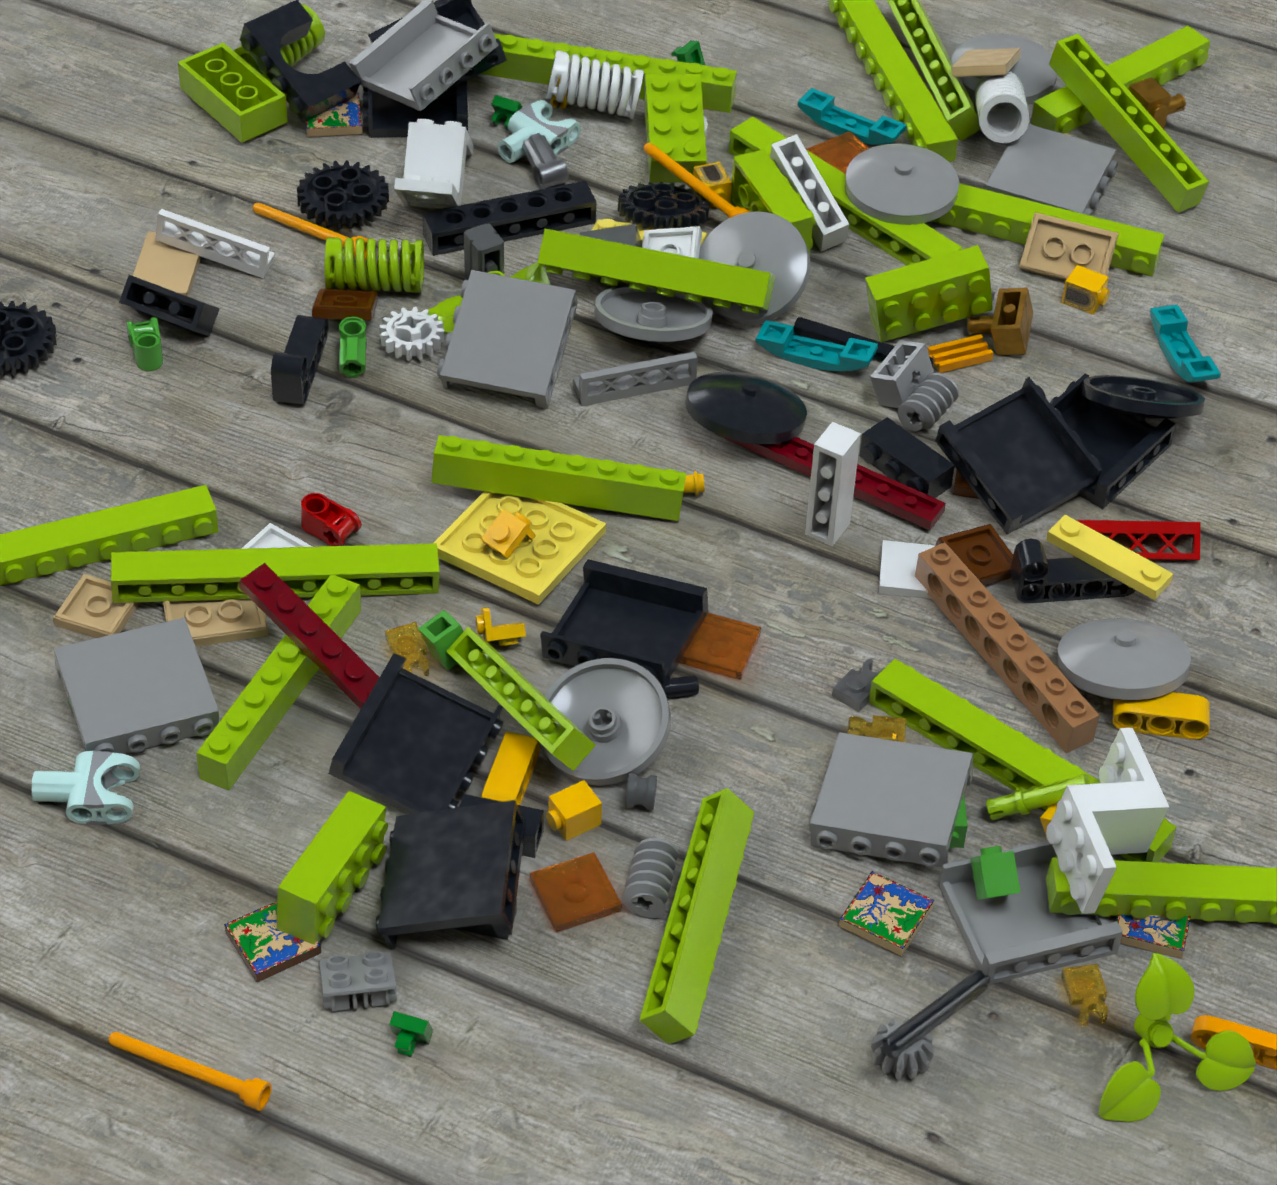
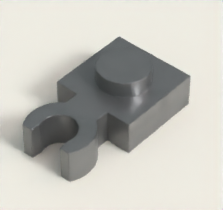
[832,659,885,712]

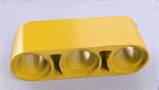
[1113,692,1210,740]
[481,731,540,805]

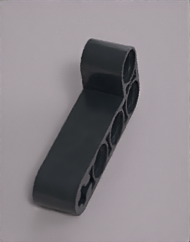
[271,315,329,405]
[1010,538,1137,604]

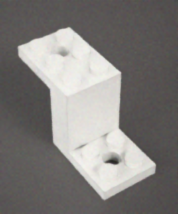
[394,119,474,209]
[1046,727,1169,914]

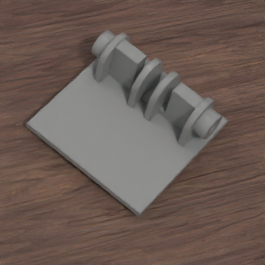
[319,951,397,1011]

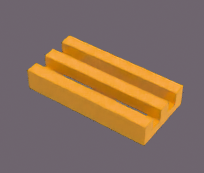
[927,334,994,373]

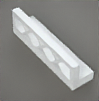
[155,209,275,278]

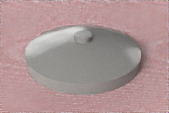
[951,33,1057,107]
[845,144,959,224]
[699,212,811,325]
[594,284,713,342]
[1057,618,1191,700]
[539,658,671,785]

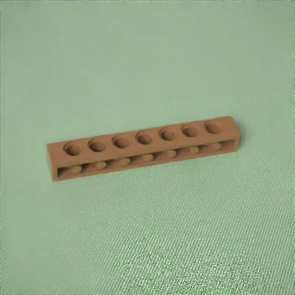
[915,542,1100,753]

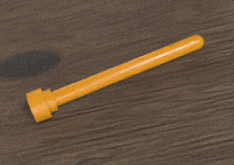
[643,143,750,219]
[252,203,368,260]
[108,1032,272,1111]

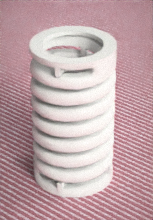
[546,50,644,119]
[975,71,1029,143]

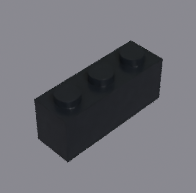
[119,275,220,336]
[859,417,955,498]

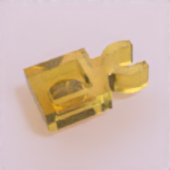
[385,622,429,676]
[848,715,906,742]
[1061,964,1108,1026]

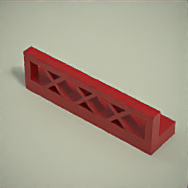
[1073,520,1201,560]

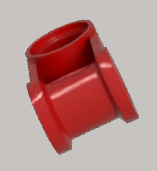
[301,493,362,546]

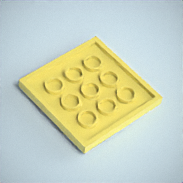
[434,491,606,605]

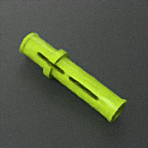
[986,774,1090,820]

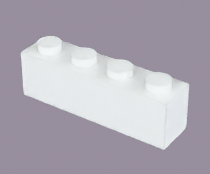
[770,134,849,252]
[805,422,861,547]

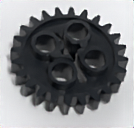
[297,160,389,229]
[618,181,710,230]
[0,301,57,377]

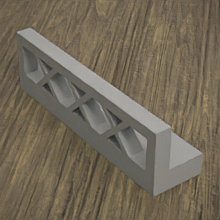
[573,352,698,406]

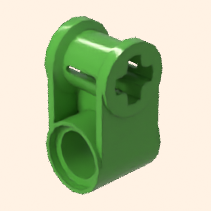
[126,317,163,371]

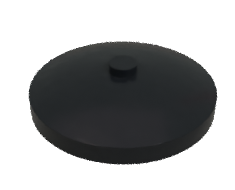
[685,371,807,444]
[1082,375,1205,422]

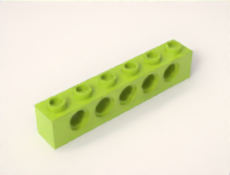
[446,627,596,771]

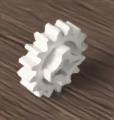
[379,307,444,360]

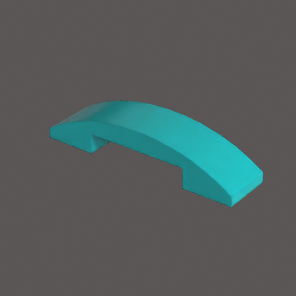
[797,88,907,145]
[1150,304,1221,382]
[756,320,878,371]

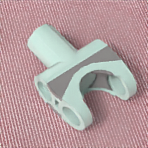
[497,100,581,163]
[32,751,140,825]

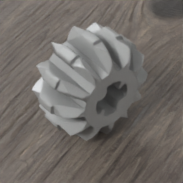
[871,1017,935,1081]

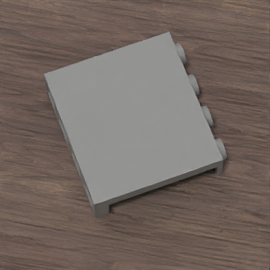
[349,0,498,111]
[985,124,1118,216]
[437,270,578,409]
[54,617,219,754]
[810,732,973,867]
[939,840,1123,985]

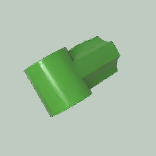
[339,317,367,378]

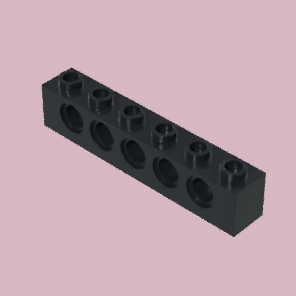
[422,181,597,256]

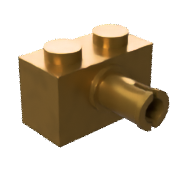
[1129,77,1186,130]
[967,287,1034,355]

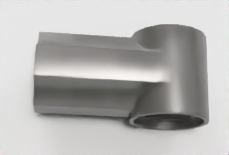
[522,133,569,189]

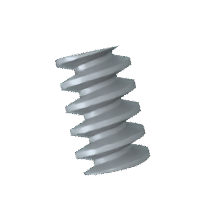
[898,372,959,432]
[622,838,679,918]

